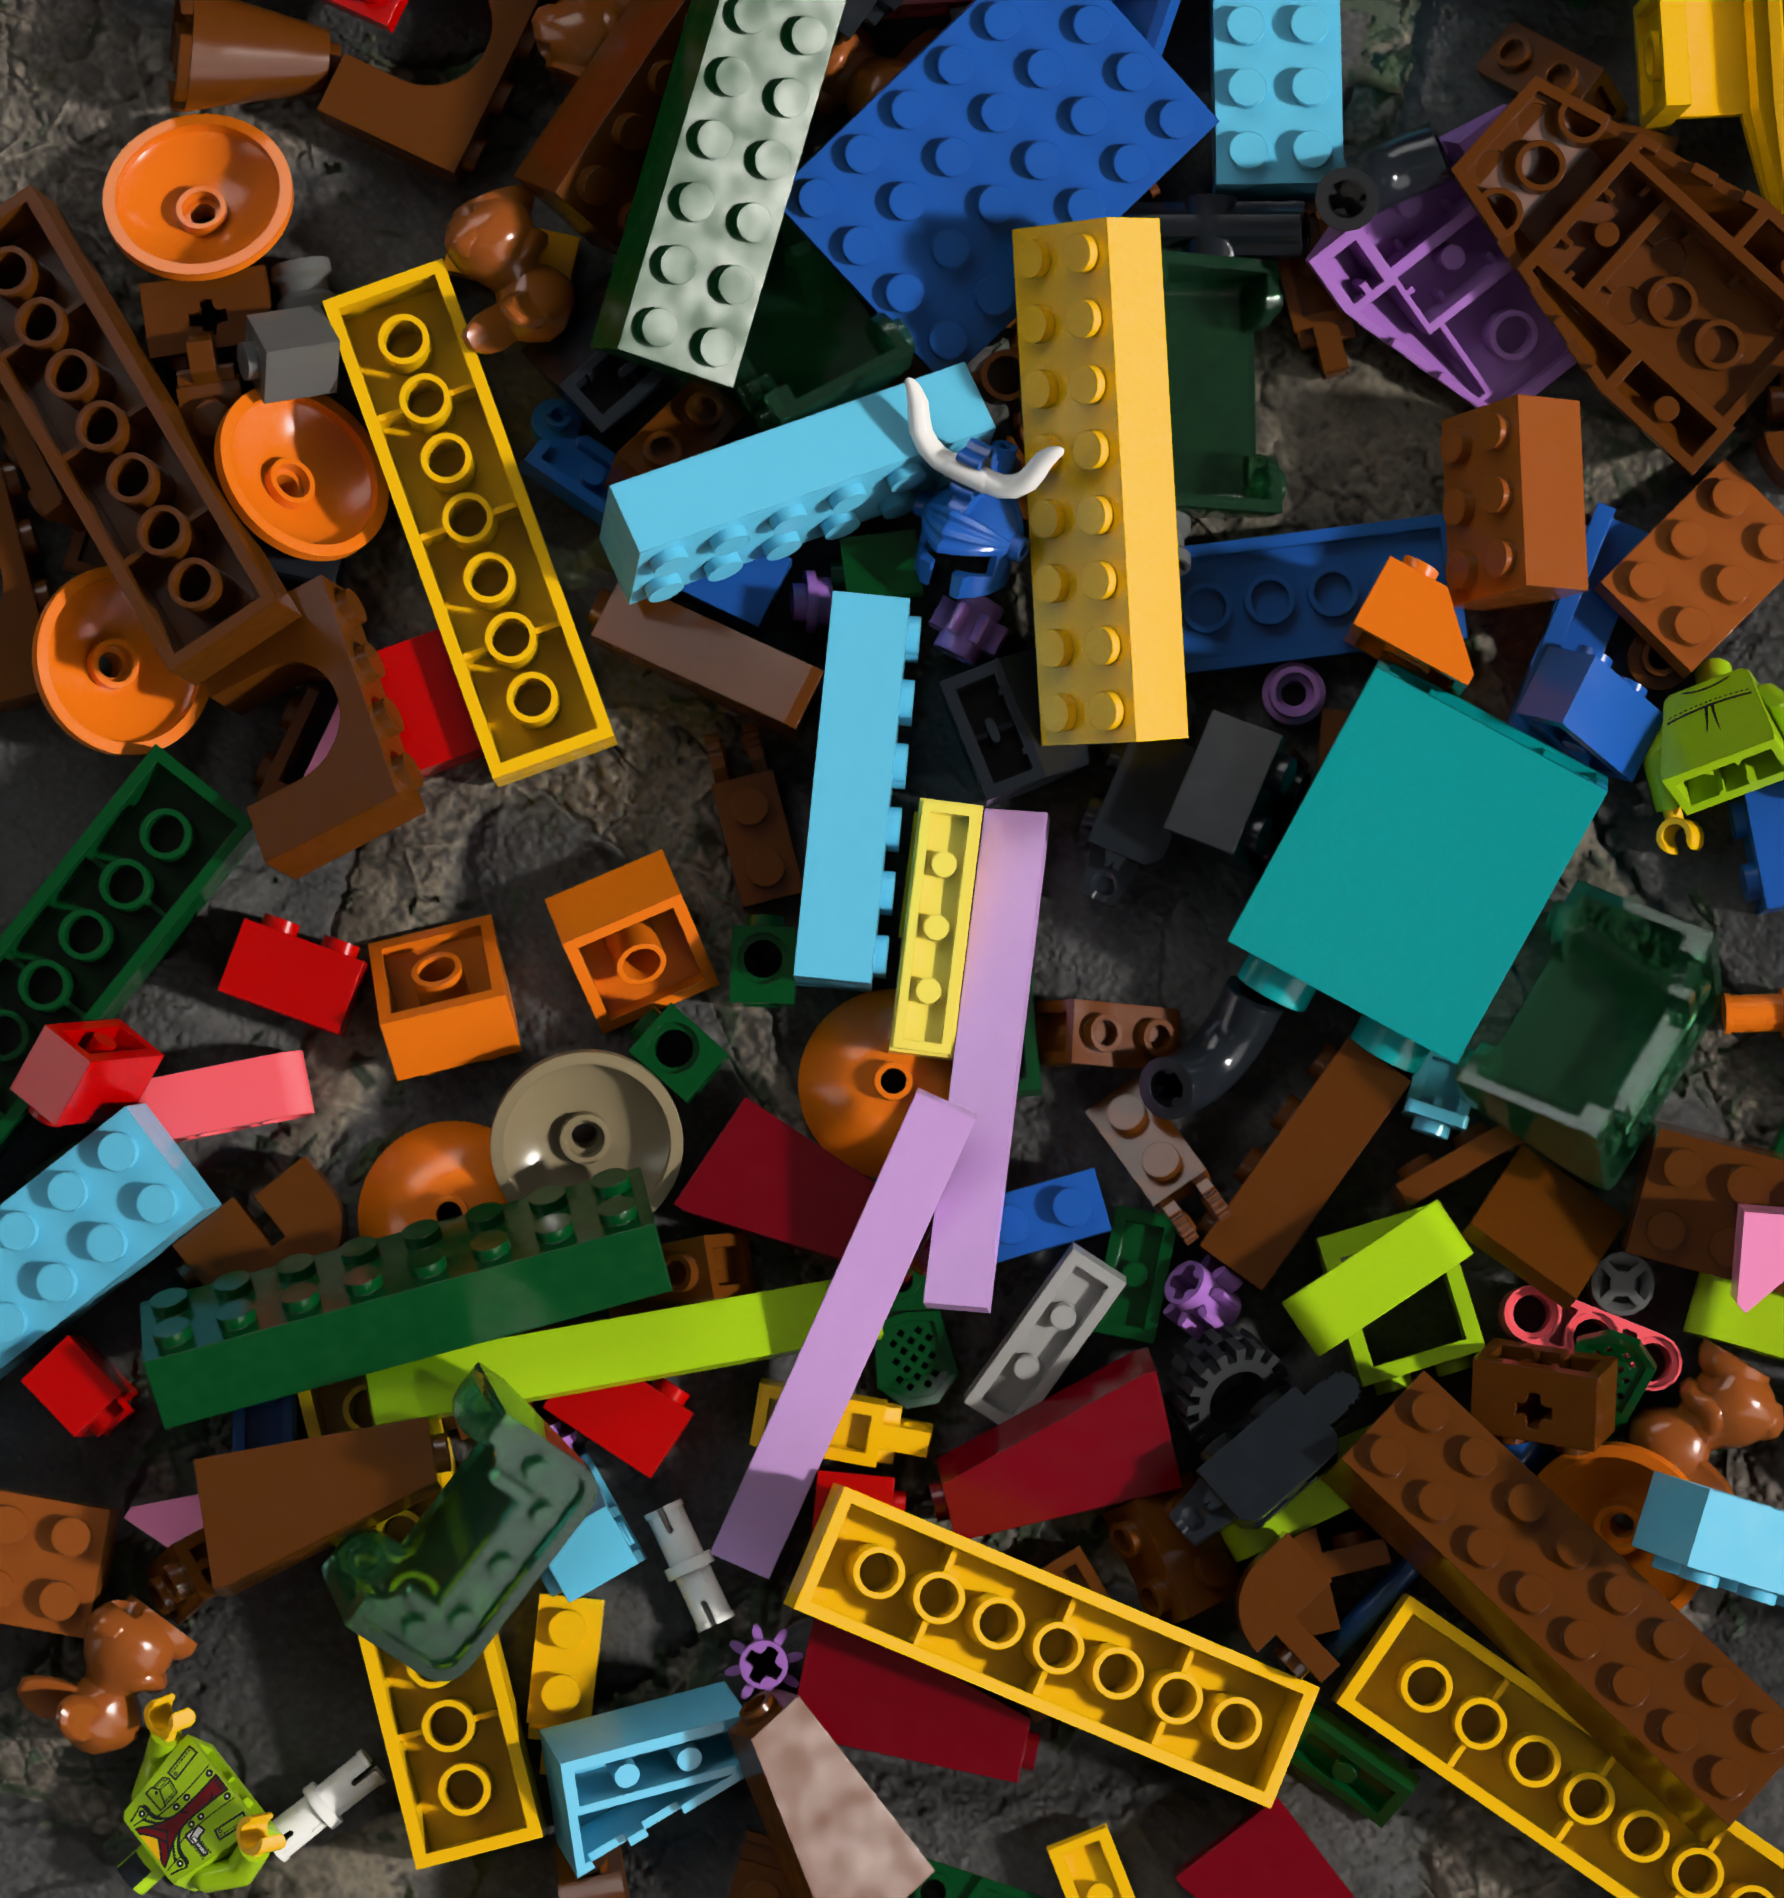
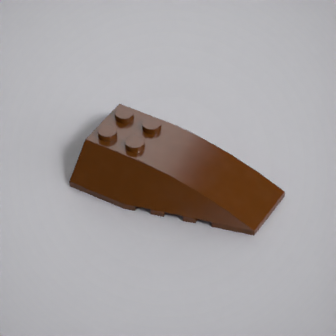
[1449,75,1784,477]

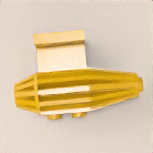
[1633,0,1784,215]

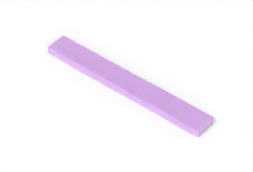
[923,808,1050,1313]
[710,1088,977,1579]

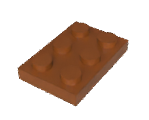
[1593,458,1784,679]

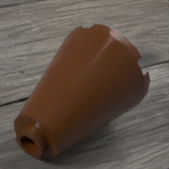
[168,0,341,112]

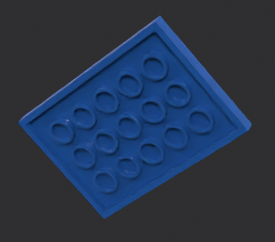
[784,0,1219,373]

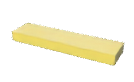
[888,798,984,1061]

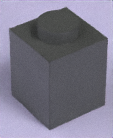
[237,304,340,404]

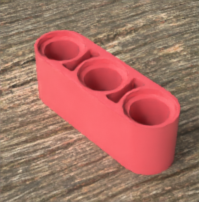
[137,1050,315,1143]
[1497,1285,1683,1392]

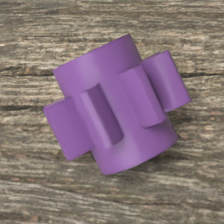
[929,595,1009,667]
[1163,1255,1243,1340]
[724,1623,804,1700]

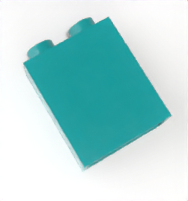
[1227,656,1608,1074]

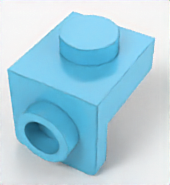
[1400,1051,1486,1140]

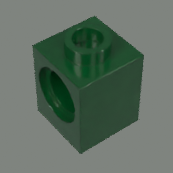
[829,529,924,602]
[729,914,798,1009]
[628,1003,731,1105]

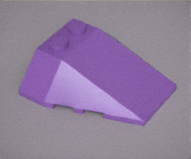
[1305,104,1577,408]

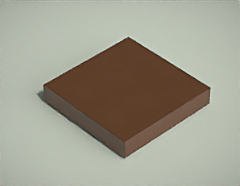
[1462,1144,1626,1310]

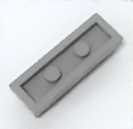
[964,1242,1127,1425]

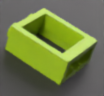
[1313,1201,1485,1396]

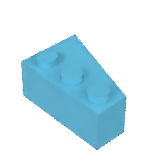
[518,1447,648,1603]
[539,1681,745,1878]

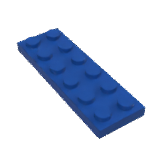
[1180,514,1468,676]

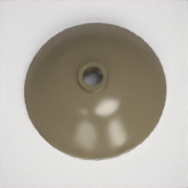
[490,1049,683,1212]

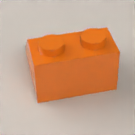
[1343,555,1474,697]
[544,849,720,1034]
[368,914,522,1081]

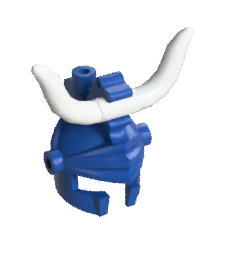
[905,377,1064,599]

